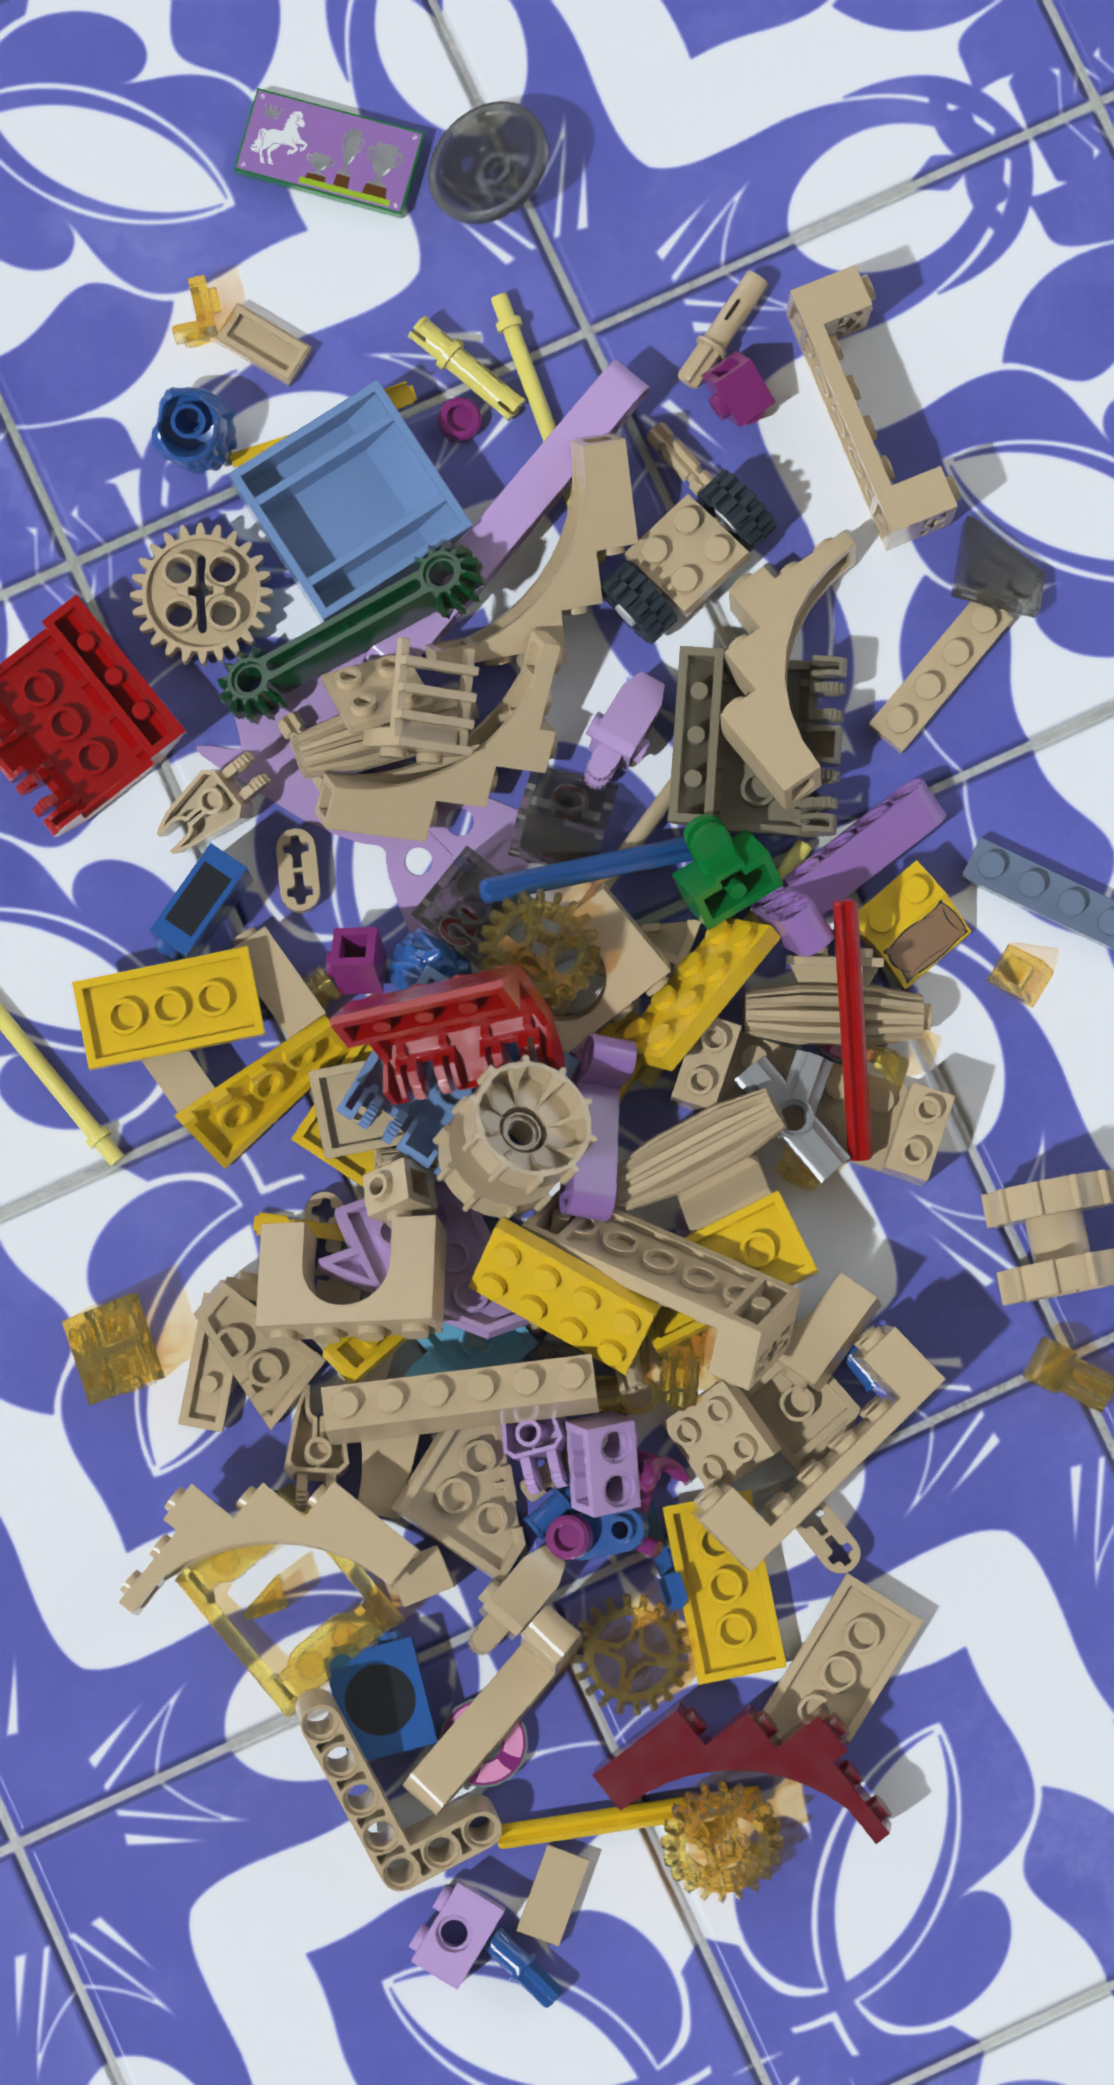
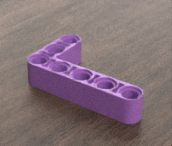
[751,778,947,957]

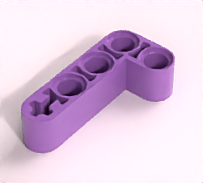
[559,1033,637,1222]

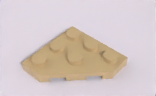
[391,1424,526,1583]

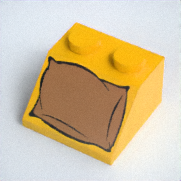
[858,860,972,990]

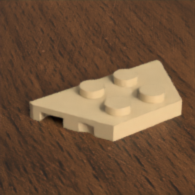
[707,1362,861,1473]

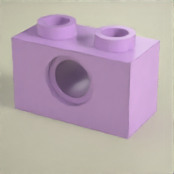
[408,1879,505,1990]

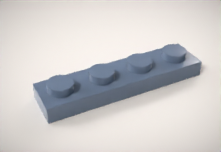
[960,837,1114,952]

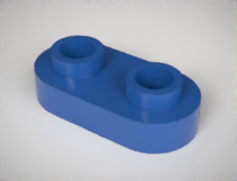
[575,1508,649,1560]

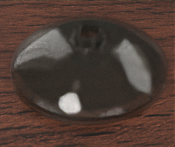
[428,101,549,224]

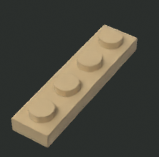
[867,591,1014,754]

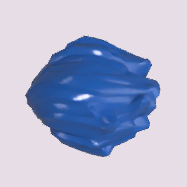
[152,387,237,474]
[388,928,472,991]

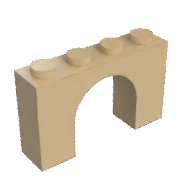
[498,882,671,1054]
[142,926,328,1112]
[255,1215,447,1346]
[715,1272,882,1392]

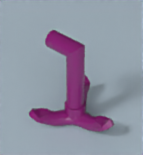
[623,1449,692,1558]

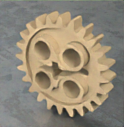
[130,523,274,667]

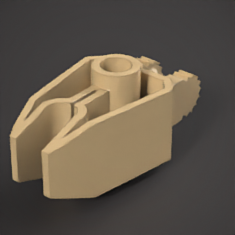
[156,751,272,854]
[283,1385,349,1512]
[468,1545,566,1656]

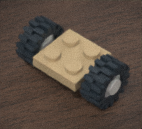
[601,469,777,644]

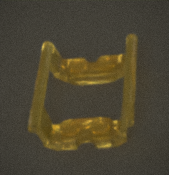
[174,1482,405,1719]

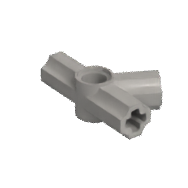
[734,1049,850,1183]

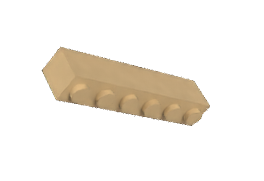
[321,1354,600,1446]

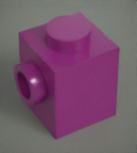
[701,351,776,427]
[326,927,388,994]

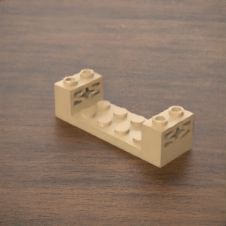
[786,264,961,551]
[669,1017,955,1186]
[521,1189,802,1391]
[691,1325,946,1572]

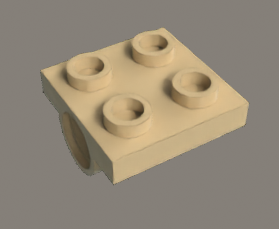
[661,1380,782,1488]

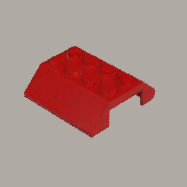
[0,595,187,838]
[330,964,565,1105]

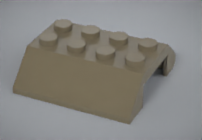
[668,646,847,838]

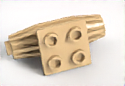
[292,654,479,779]
[742,947,932,1046]
[615,1088,787,1233]

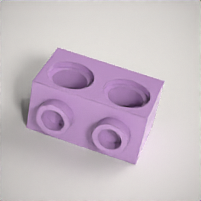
[565,1411,642,1518]

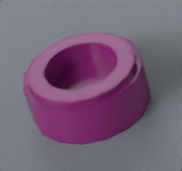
[438,397,482,443]
[546,1515,593,1560]

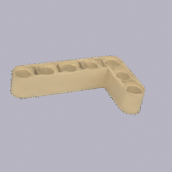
[402,1605,583,1816]
[295,1688,502,1892]

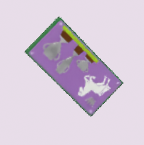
[234,88,425,219]

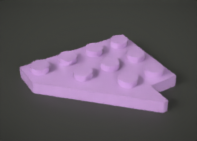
[316,1173,529,1339]

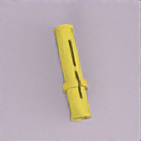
[408,315,526,421]

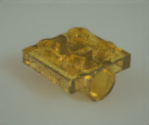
[62,1293,165,1406]

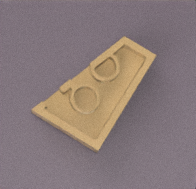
[193,1279,326,1430]

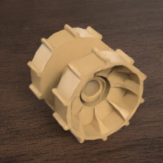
[433,1055,597,1220]
[981,1169,1114,1306]

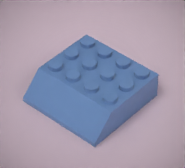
[228,380,473,623]

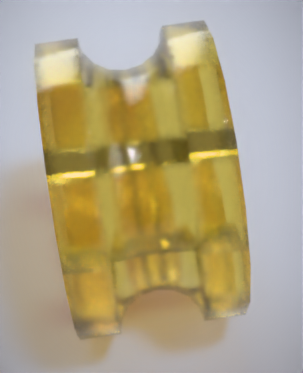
[302,965,342,1010]

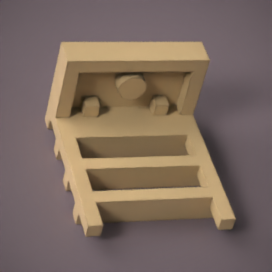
[363,637,479,765]

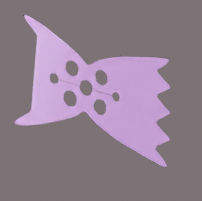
[196,648,585,941]

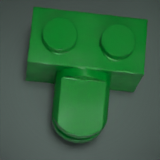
[672,814,783,930]

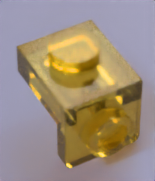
[171,275,222,348]

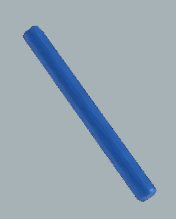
[479,837,693,904]

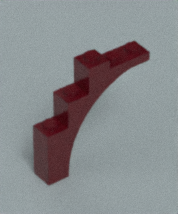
[592,1701,892,1844]

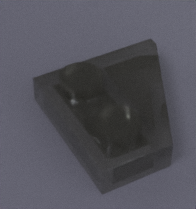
[951,516,1045,618]

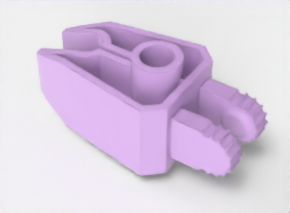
[584,671,665,790]
[502,1417,569,1495]

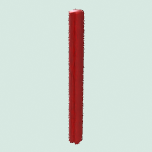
[833,898,873,1161]

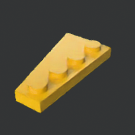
[174,1015,351,1169]

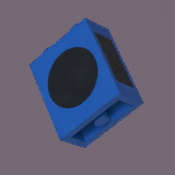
[149,843,253,962]
[323,1629,439,1761]

